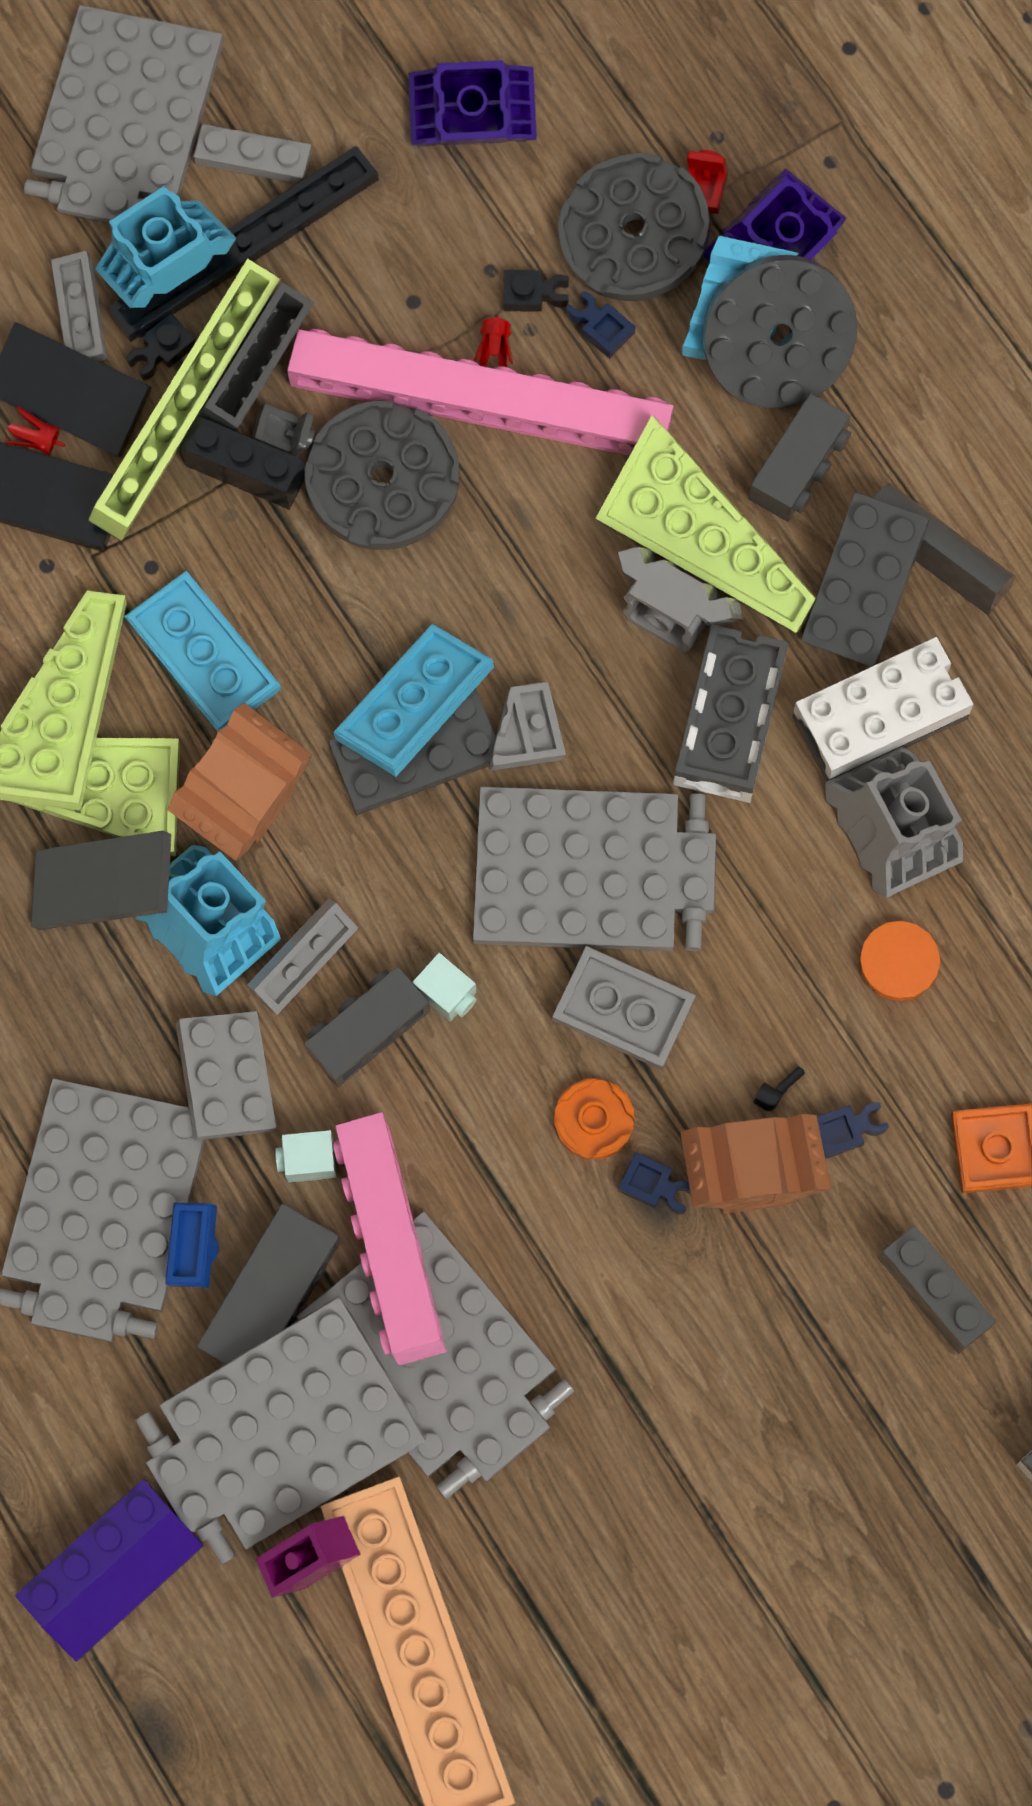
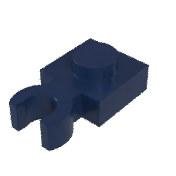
[567,291,636,359]
[817,1102,889,1159]
[618,1152,691,1214]

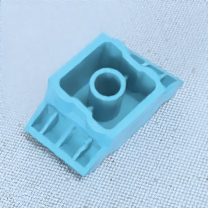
[95,186,236,308]
[682,236,798,360]
[135,844,281,996]

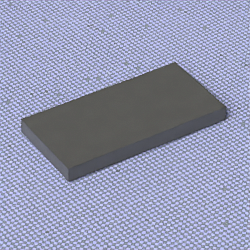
[31,830,171,930]

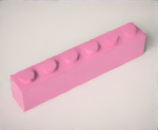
[332,1112,447,1366]

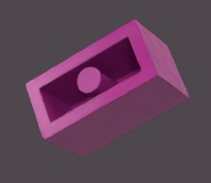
[256,1516,361,1598]

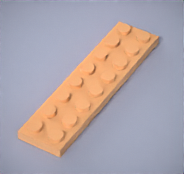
[321,1476,515,1806]

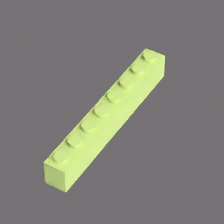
[88,258,280,541]

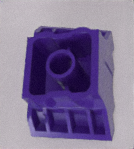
[408,60,537,146]
[704,168,846,260]

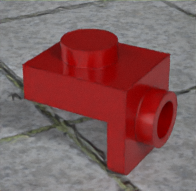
[687,150,728,214]

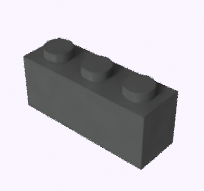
[749,393,852,522]
[304,966,430,1088]
[878,1225,996,1354]

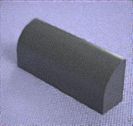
[199,282,314,431]
[873,483,1015,615]
[197,1204,341,1365]

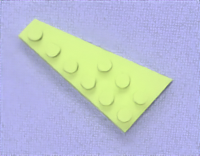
[596,416,817,633]
[0,591,127,810]
[11,738,180,857]

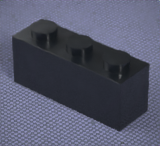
[181,416,305,510]

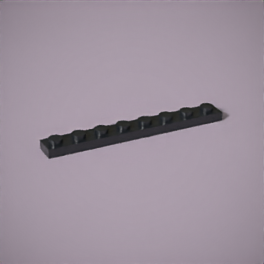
[108,146,379,342]

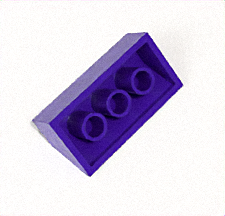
[15,1479,204,1662]

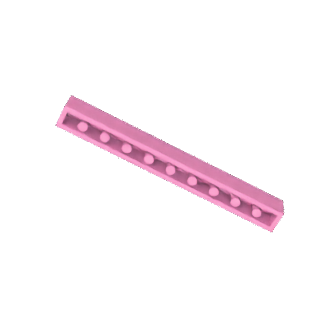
[287,329,673,456]

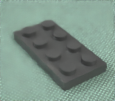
[801,492,931,667]
[328,688,496,816]

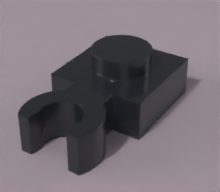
[504,270,569,312]
[127,313,196,381]

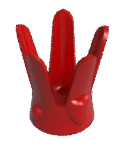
[473,314,513,368]
[5,406,65,455]

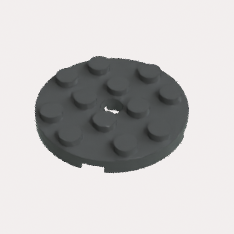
[558,153,710,301]
[702,255,857,408]
[305,400,459,550]

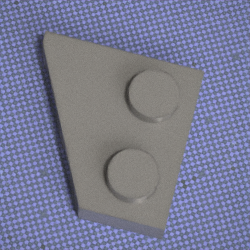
[489,682,566,771]

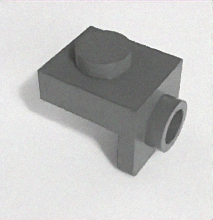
[251,403,315,456]

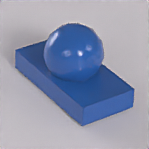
[165,1203,219,1288]

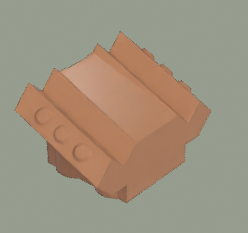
[167,703,312,861]
[680,1114,831,1214]

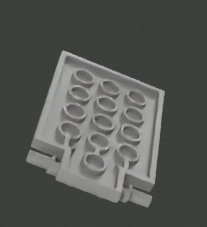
[24,5,224,223]
[473,787,717,952]
[0,1079,205,1342]
[297,1212,575,1500]
[135,1295,426,1564]

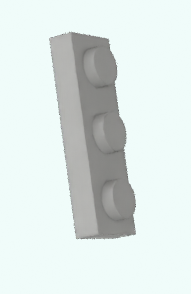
[194,124,312,184]
[51,250,108,361]
[246,898,358,1015]

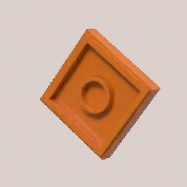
[951,1103,1032,1193]

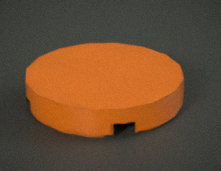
[859,921,941,1002]
[554,1078,634,1160]

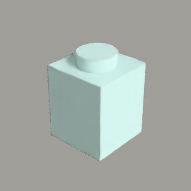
[412,953,477,1022]
[276,1130,337,1183]

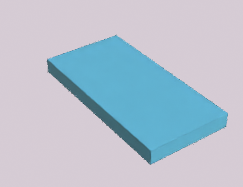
[124,570,282,733]
[333,624,494,777]

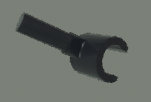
[753,1066,805,1111]

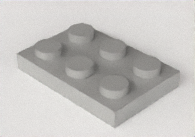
[552,946,696,1070]
[176,1011,276,1141]

